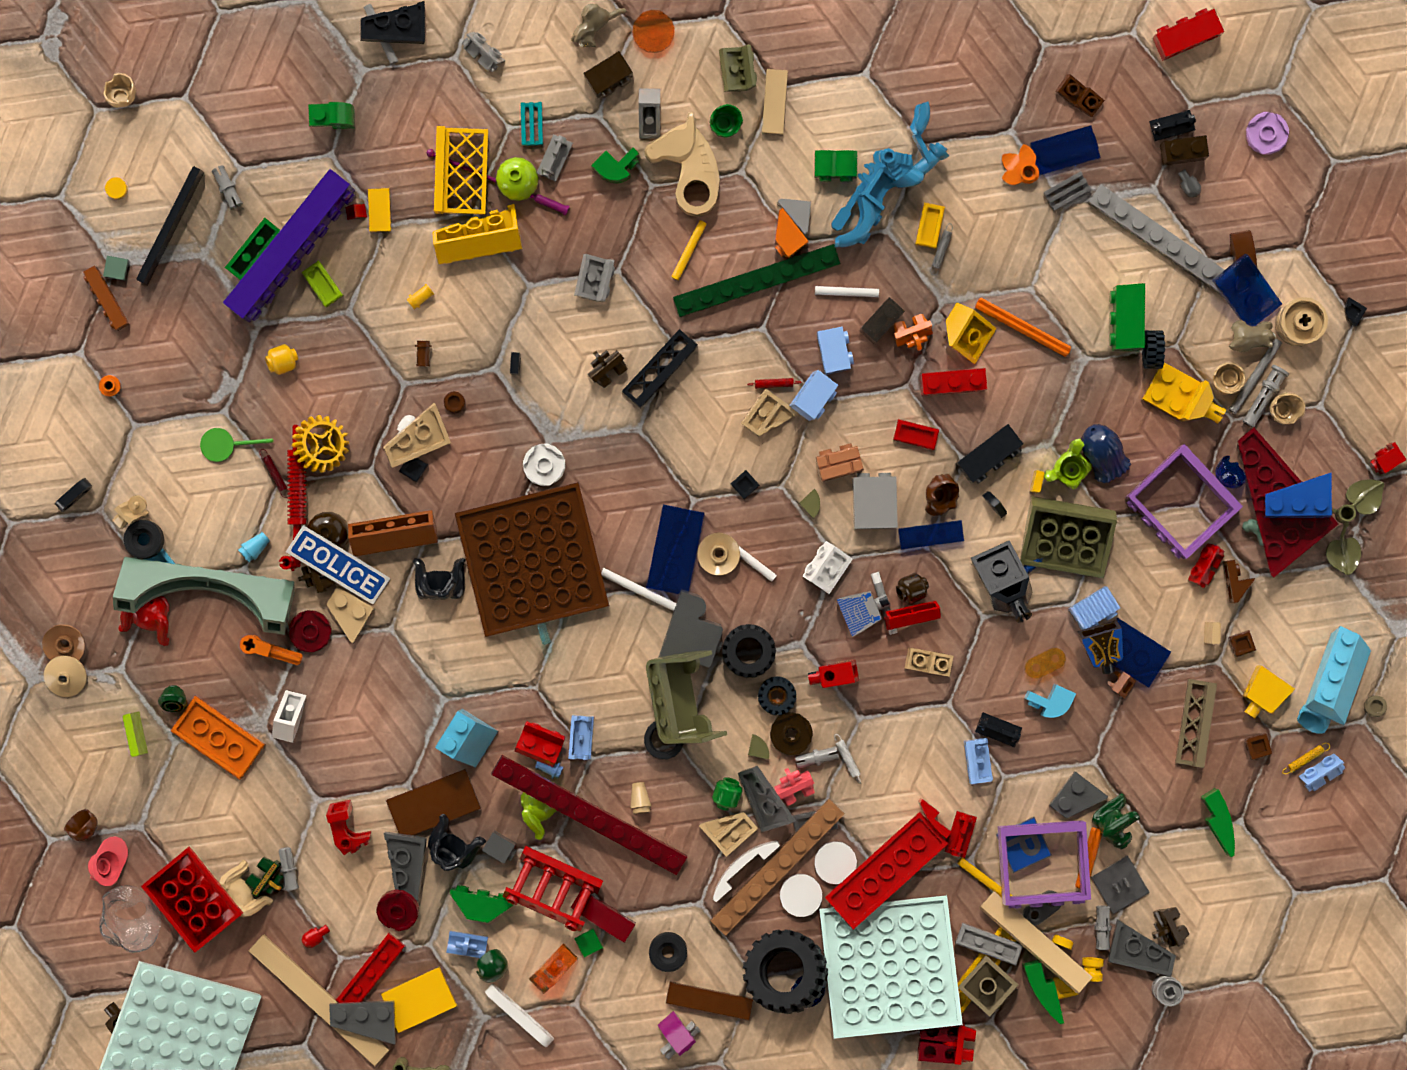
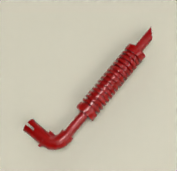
[279,425,307,571]

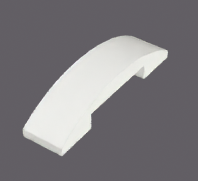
[713,840,780,902]

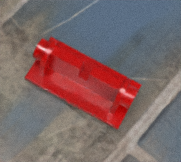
[1188,543,1225,589]
[944,811,977,858]

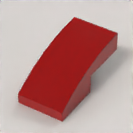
[918,798,951,839]

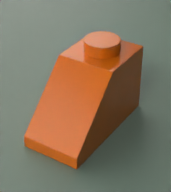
[774,208,809,259]

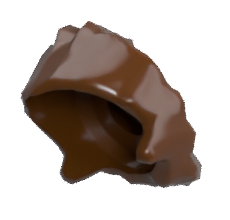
[925,474,959,516]

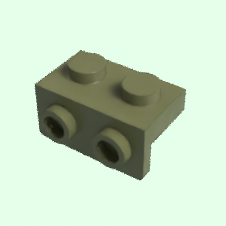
[719,44,757,92]

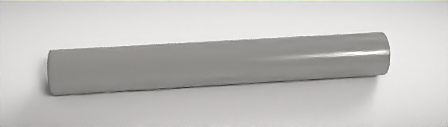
[364,4,398,65]

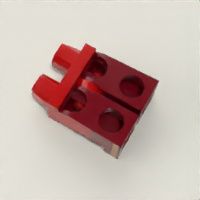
[917,1023,976,1065]

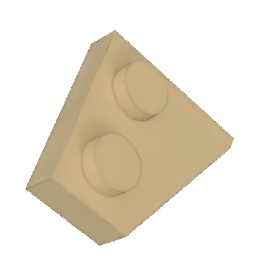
[326,586,375,643]

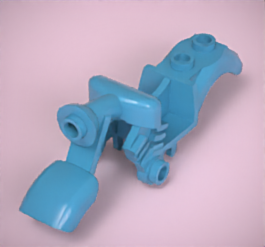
[831,101,949,247]

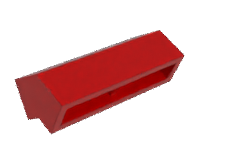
[884,601,941,630]

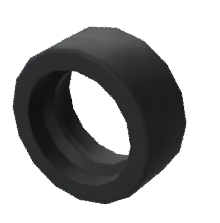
[644,721,684,760]

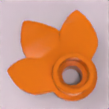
[1002,144,1039,185]

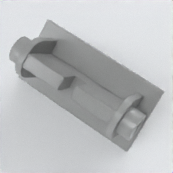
[462,32,505,73]
[537,134,573,182]

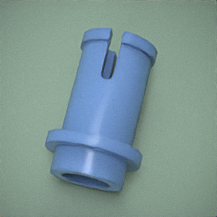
[535,761,564,779]

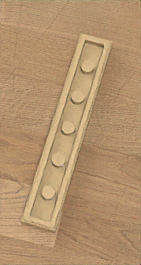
[980,891,1092,994]

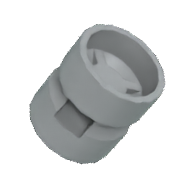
[1151,975,1184,1006]

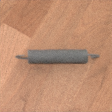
[930,223,953,276]

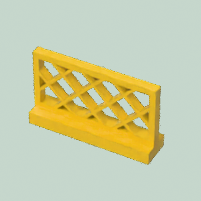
[434,126,488,215]

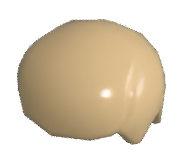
[103,73,136,108]
[1213,362,1246,395]
[1270,392,1305,425]

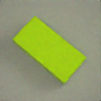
[301,260,344,308]

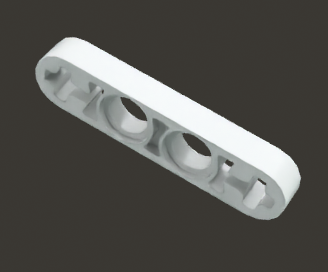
[485,984,554,1047]

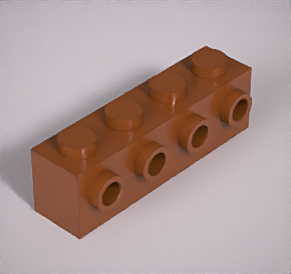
[348,510,438,556]

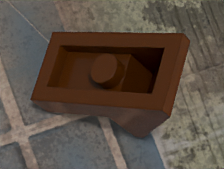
[1223,560,1255,603]

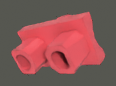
[774,768,815,806]

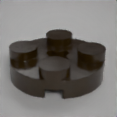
[770,712,813,755]

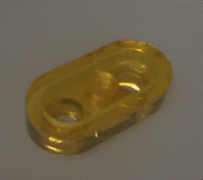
[1024,648,1066,679]

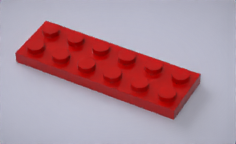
[825,812,949,930]

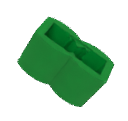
[814,150,857,182]

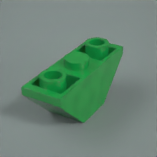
[450,885,513,923]

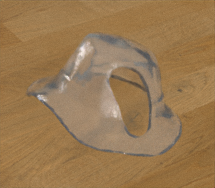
[99,885,161,953]

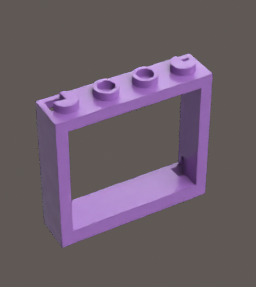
[1125,444,1243,559]
[997,820,1091,909]

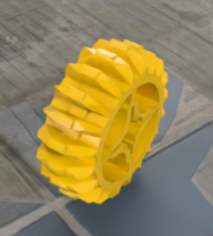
[291,415,349,473]

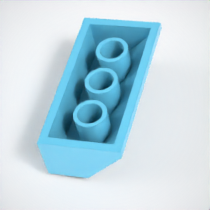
[1305,626,1371,725]

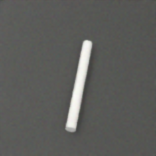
[601,568,676,611]

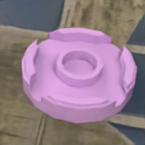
[1246,112,1289,155]

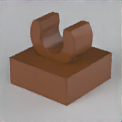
[1107,671,1136,699]

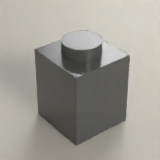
[482,830,517,863]

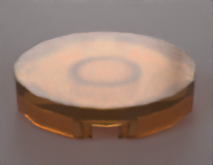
[632,10,675,53]

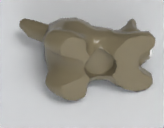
[571,4,627,47]
[1229,320,1276,352]

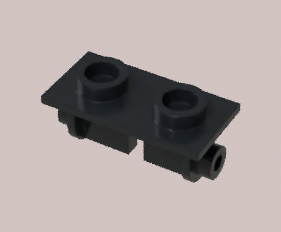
[1149,110,1196,141]
[975,712,1022,748]

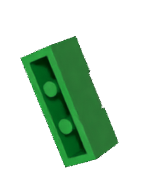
[225,218,280,280]

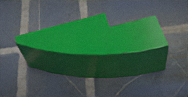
[1201,788,1235,857]
[1022,960,1064,1024]

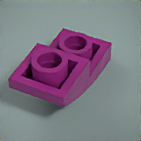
[658,1011,696,1056]

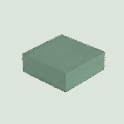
[103,255,129,281]

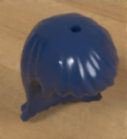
[1081,424,1131,483]

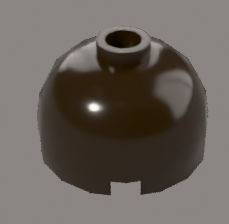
[307,512,348,548]

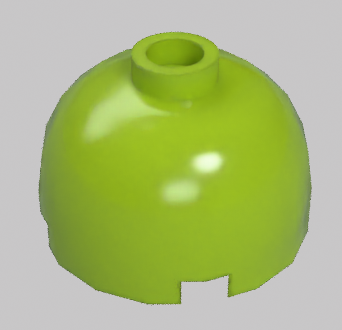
[496,157,539,201]

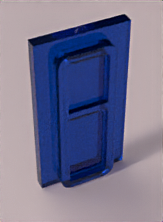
[1030,125,1101,176]

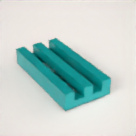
[521,102,543,146]

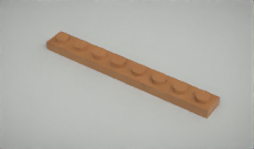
[710,798,845,936]

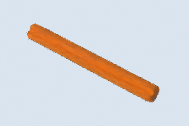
[975,298,1071,357]

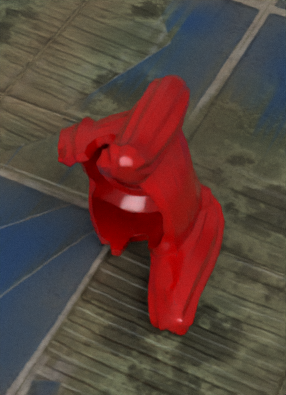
[118,596,169,646]

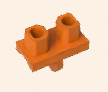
[894,314,933,351]

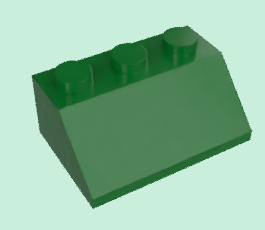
[1109,283,1145,352]

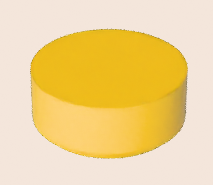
[105,177,128,200]
[1052,934,1074,950]

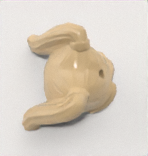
[219,859,273,918]

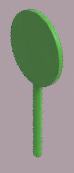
[200,428,274,462]

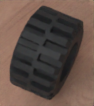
[722,624,776,678]

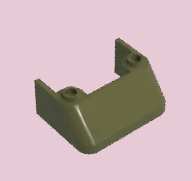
[646,650,727,744]

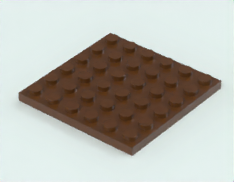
[455,482,610,637]

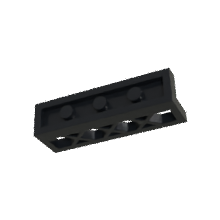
[622,329,698,409]

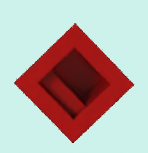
[1369,442,1407,474]

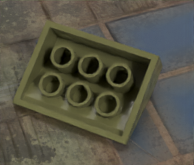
[1020,496,1117,578]

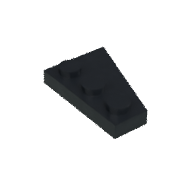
[360,1,425,44]

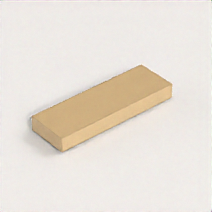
[762,69,788,135]

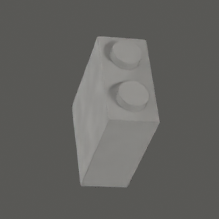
[852,473,898,529]

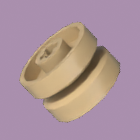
[1275,297,1328,347]

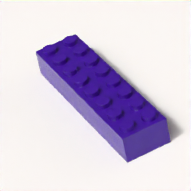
[223,169,355,323]

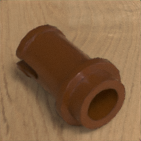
[415,341,432,366]

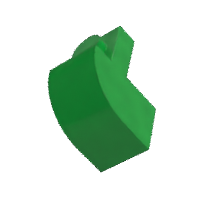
[308,102,355,129]
[591,147,640,184]

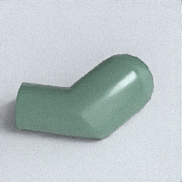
[1242,519,1263,546]

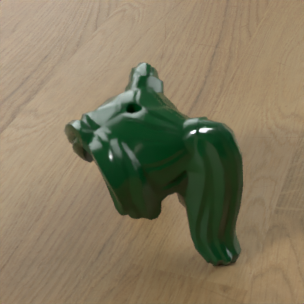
[1092,793,1140,850]

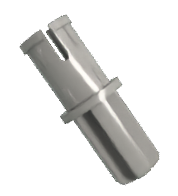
[279,847,299,891]

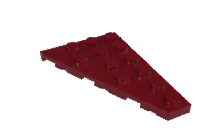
[1237,427,1339,578]

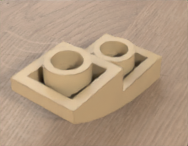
[905,647,953,677]

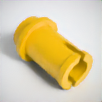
[406,284,434,310]

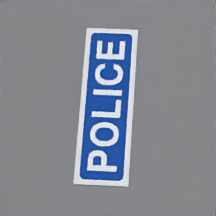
[286,525,390,604]

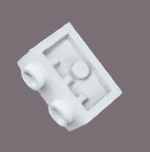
[803,541,853,594]

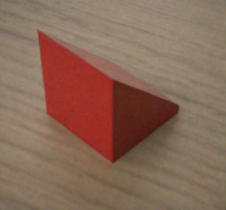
[345,204,367,220]

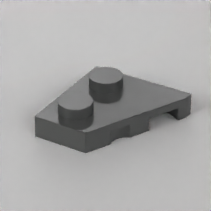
[1049,771,1108,818]

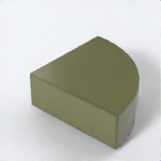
[799,488,820,519]
[748,734,769,760]

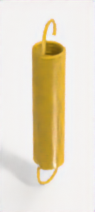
[1282,743,1330,774]

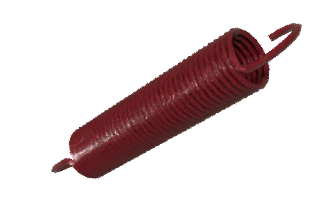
[259,449,289,498]

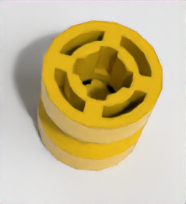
[1082,957,1104,982]

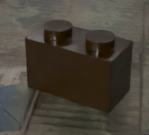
[583,51,633,99]
[1160,135,1209,166]

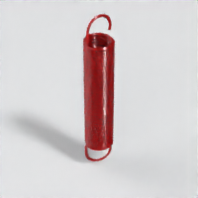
[747,378,802,389]

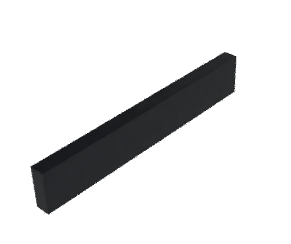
[136,166,204,286]

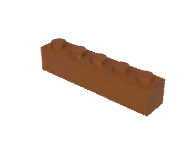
[83,265,130,331]

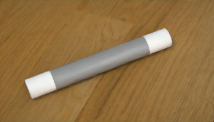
[871,572,898,635]

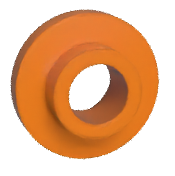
[99,375,121,397]

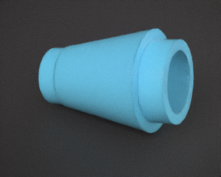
[238,532,270,563]

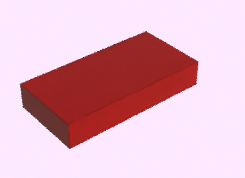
[893,419,940,450]

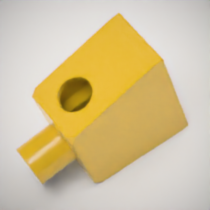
[1243,665,1295,719]

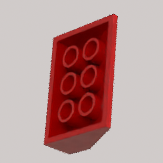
[141,846,243,953]

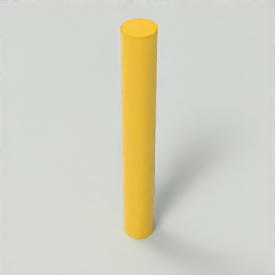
[671,220,707,281]
[957,857,1013,897]

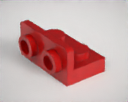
[514,721,566,767]

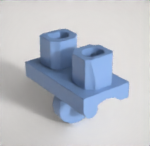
[446,931,488,958]

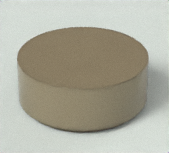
[1364,695,1387,717]

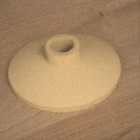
[697,533,740,575]
[44,655,87,697]

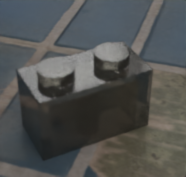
[859,297,905,345]

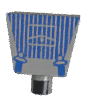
[837,591,891,637]

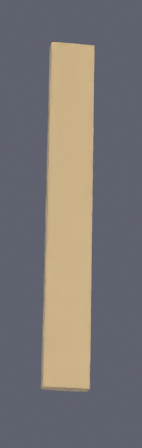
[249,934,390,1066]

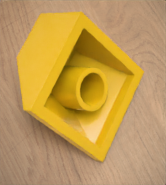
[946,303,997,364]

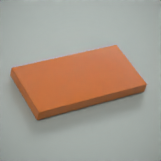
[171,696,266,780]

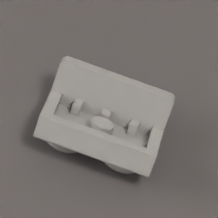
[574,254,615,302]

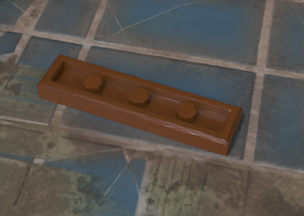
[666,981,753,1020]

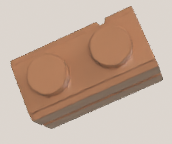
[815,443,864,482]

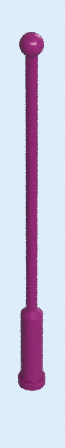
[426,149,570,216]

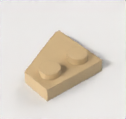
[741,389,799,436]
[699,812,758,857]

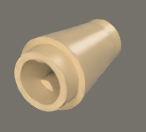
[630,782,651,814]

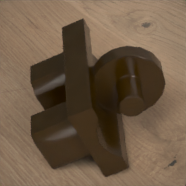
[588,350,628,388]
[298,566,336,593]
[1152,907,1189,947]

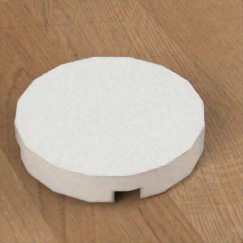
[523,444,565,486]
[814,841,857,884]
[780,874,822,917]

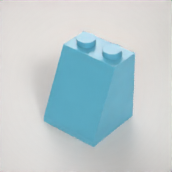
[435,709,498,767]

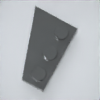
[1107,919,1176,976]

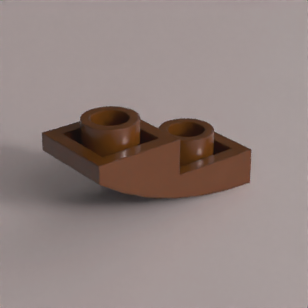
[1055,74,1105,117]
[1230,230,1258,278]

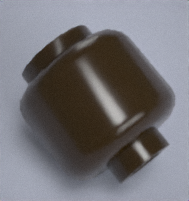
[896,573,929,604]

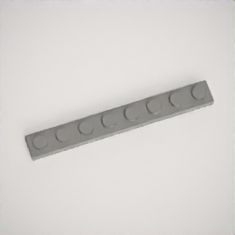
[1088,184,1240,299]

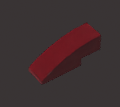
[570,889,636,943]

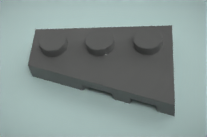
[738,766,796,832]
[384,831,427,902]
[329,1000,396,1045]

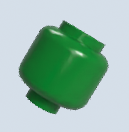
[712,777,743,811]

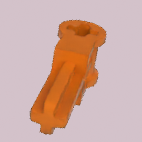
[240,635,303,666]

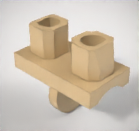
[112,495,149,529]

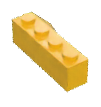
[432,204,522,264]

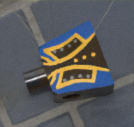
[1077,620,1123,674]

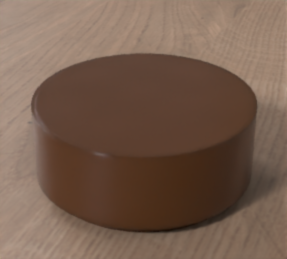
[444,391,465,413]

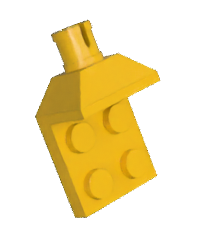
[1142,362,1226,424]

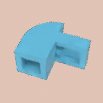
[1024,684,1076,718]

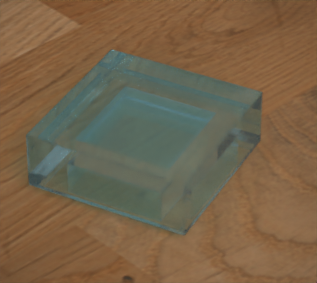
[537,622,552,645]

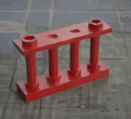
[502,846,603,932]

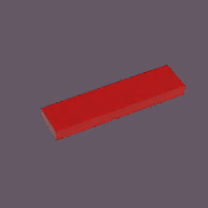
[336,932,406,1003]

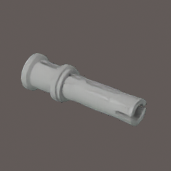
[1243,365,1289,427]

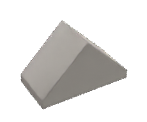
[777,199,811,236]

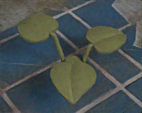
[1326,479,1384,575]

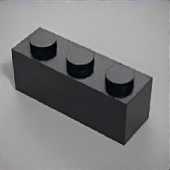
[955,424,1023,484]

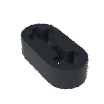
[55,478,92,512]

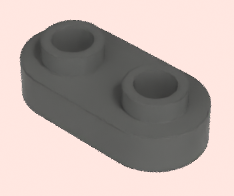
[1023,890,1061,925]

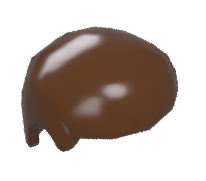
[64,809,98,841]

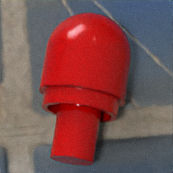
[301,925,330,948]

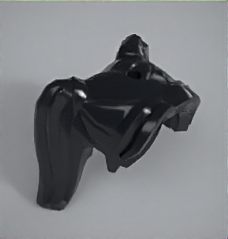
[413,558,466,600]
[428,814,486,871]

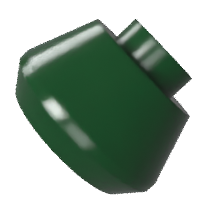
[158,685,188,712]

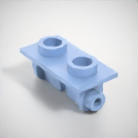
[1299,754,1345,792]

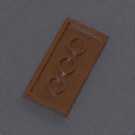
[386,769,481,835]

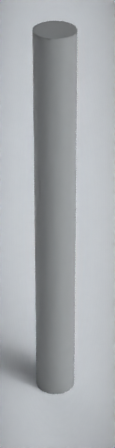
[1229,339,1282,414]

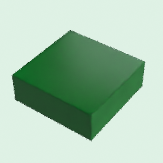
[574,928,603,957]

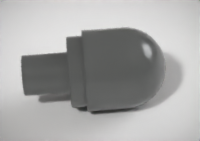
[1178,169,1201,198]

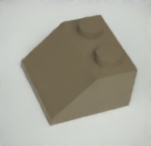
[958,956,1019,1018]

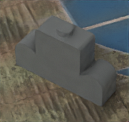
[658,589,723,667]

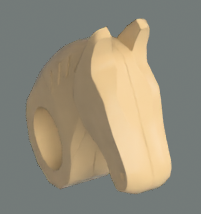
[644,112,720,217]

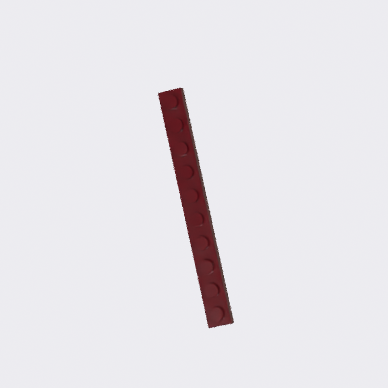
[491,755,687,875]

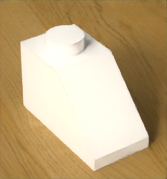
[272,690,306,743]

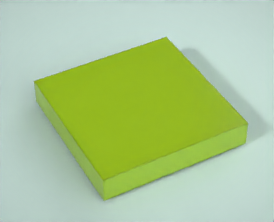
[122,712,148,757]

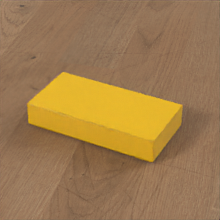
[368,188,391,232]
[915,202,945,249]

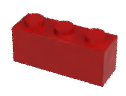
[1152,8,1225,61]
[920,368,987,397]

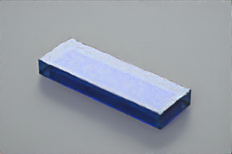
[898,520,964,550]

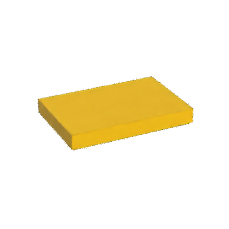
[381,966,457,1033]

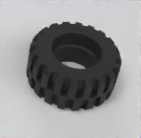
[743,929,828,1014]

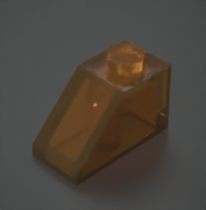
[529,943,578,994]

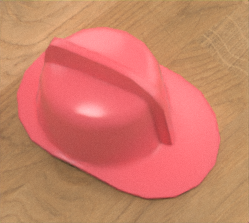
[88,836,128,886]

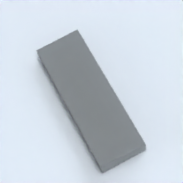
[955,923,1023,965]

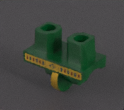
[245,857,283,897]

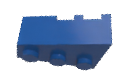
[1265,472,1332,518]

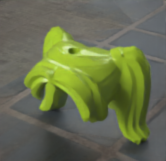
[1044,439,1092,490]
[521,792,557,840]

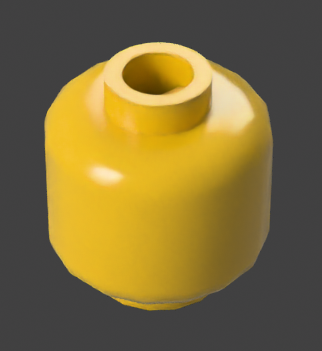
[265,344,298,375]

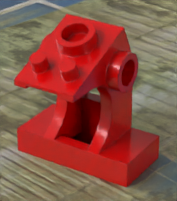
[326,799,372,855]

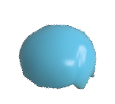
[1297,705,1331,734]

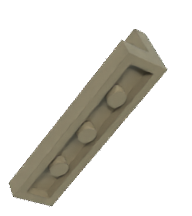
[1175,679,1217,768]

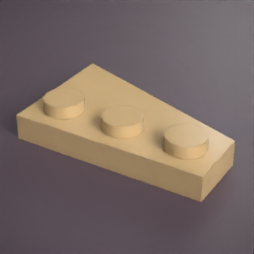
[383,403,451,468]

